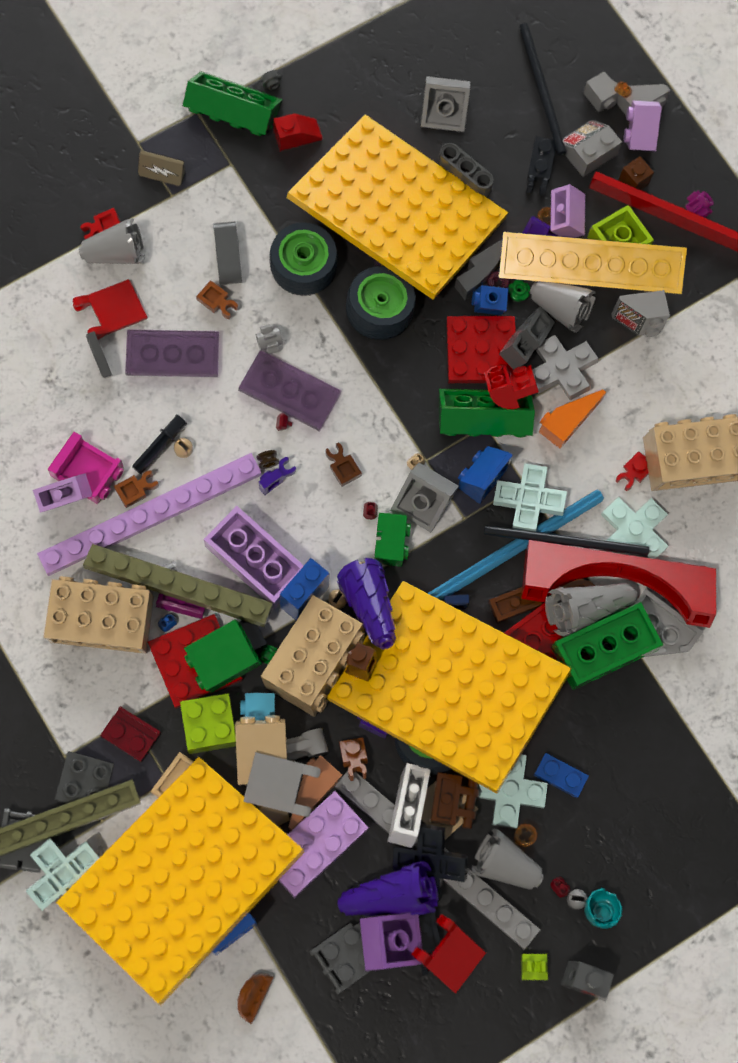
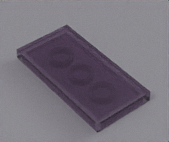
[125,330,219,377]
[238,350,341,431]

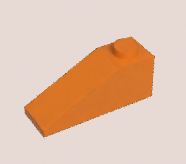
[539,389,606,449]

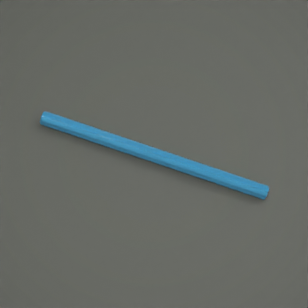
[428,490,604,601]

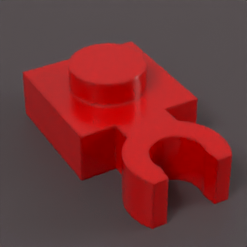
[80,208,120,239]
[616,451,649,491]

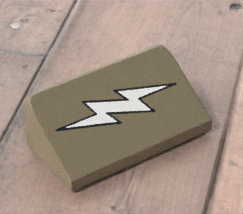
[138,150,185,186]

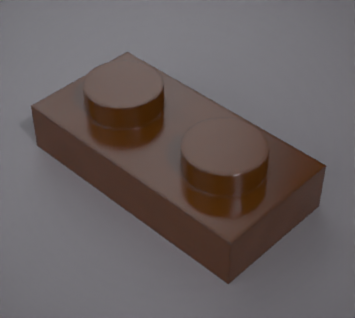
[488,587,542,623]

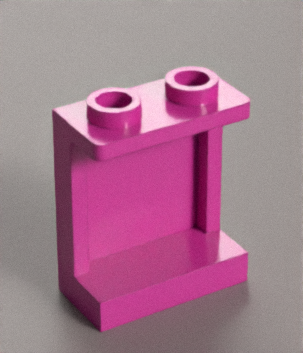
[48,431,124,505]

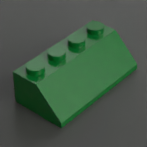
[182,71,283,135]
[439,389,535,438]

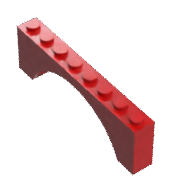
[521,540,716,628]

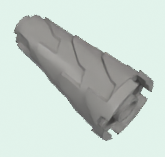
[545,583,637,636]

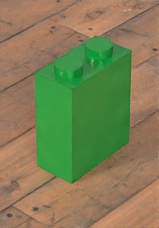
[184,620,262,693]

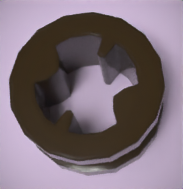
[256,450,279,469]

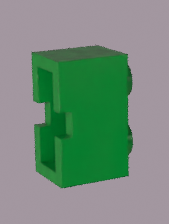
[374,512,411,567]

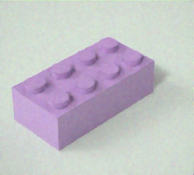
[204,506,304,609]
[278,791,368,899]

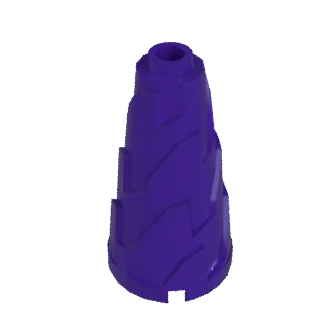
[337,558,396,649]
[338,861,438,916]

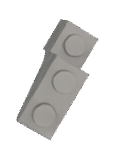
[583,71,670,116]

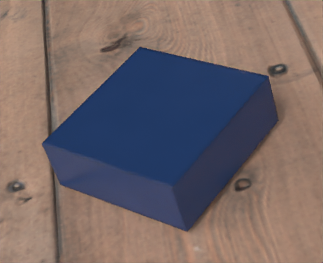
[443,595,469,610]

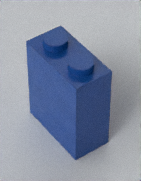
[279,558,330,621]

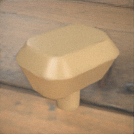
[407,453,425,470]

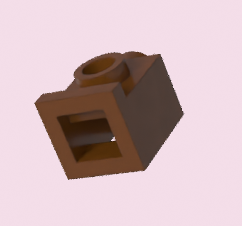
[345,643,378,682]

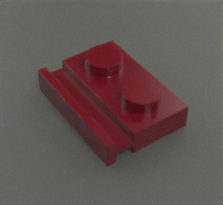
[100,706,161,763]

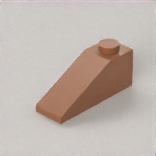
[289,755,342,831]

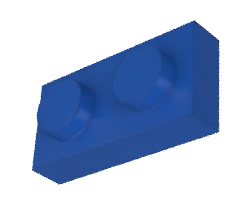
[534,753,589,798]

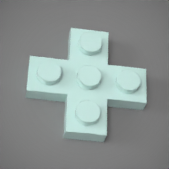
[493,464,567,532]
[601,497,668,559]
[477,754,548,829]
[26,838,99,910]

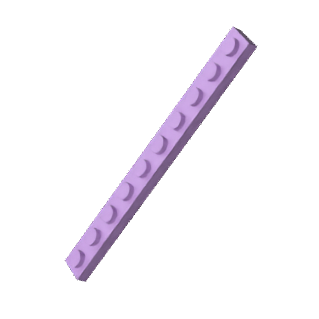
[37,453,262,576]

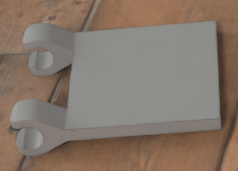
[243,752,321,817]

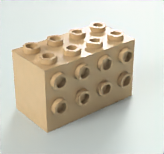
[643,414,738,491]
[43,576,154,654]
[261,595,365,717]

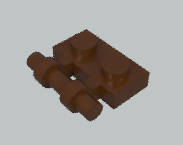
[430,773,480,829]

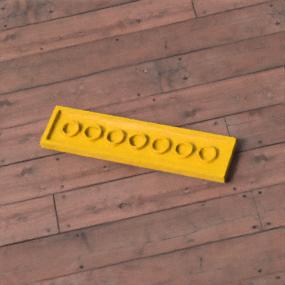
[499,232,687,294]

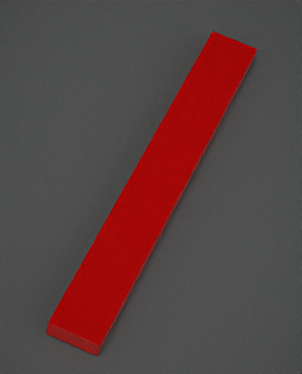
[589,172,738,252]

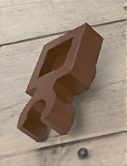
[325,443,362,487]

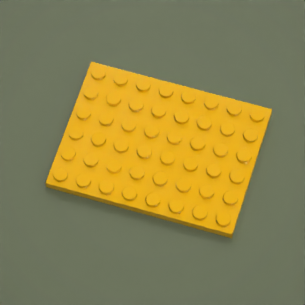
[287,115,508,300]
[327,581,571,794]
[56,757,305,1006]

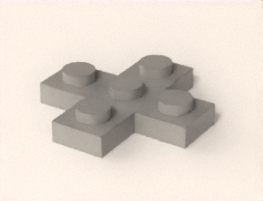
[532,335,598,400]

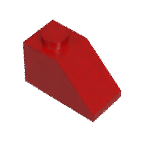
[274,113,322,151]

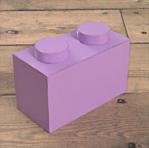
[624,100,662,151]
[551,184,585,238]
[33,473,92,513]

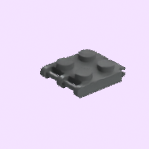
[0,808,51,873]
[309,922,371,995]

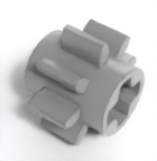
[256,324,283,354]

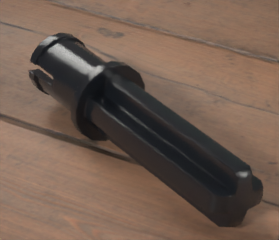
[132,414,187,474]

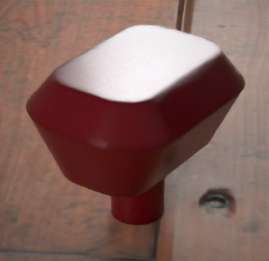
[276,413,292,431]
[363,502,378,520]
[550,877,570,897]

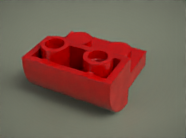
[484,365,539,409]

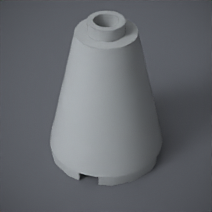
[79,218,145,264]
[530,281,596,332]
[471,829,543,890]

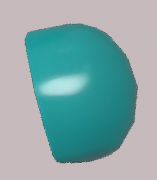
[584,888,622,929]

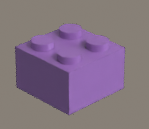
[360,913,422,971]

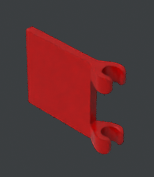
[73,279,148,340]
[411,914,486,993]

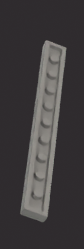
[335,771,540,950]

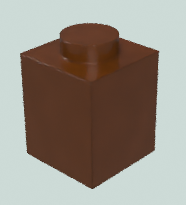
[618,156,654,190]

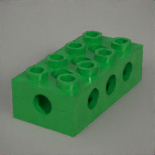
[551,602,663,690]

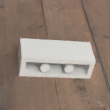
[388,763,430,848]

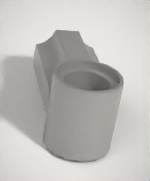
[286,728,329,761]

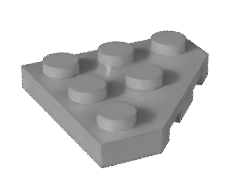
[603,589,703,657]

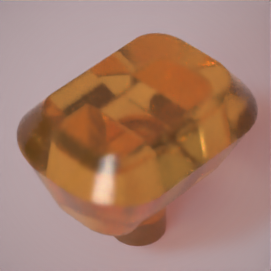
[614,81,632,98]

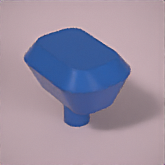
[158,613,177,632]

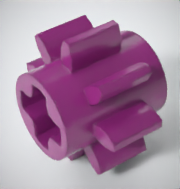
[686,191,714,218]

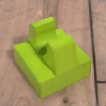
[521,954,548,980]

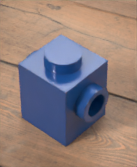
[472,285,508,315]

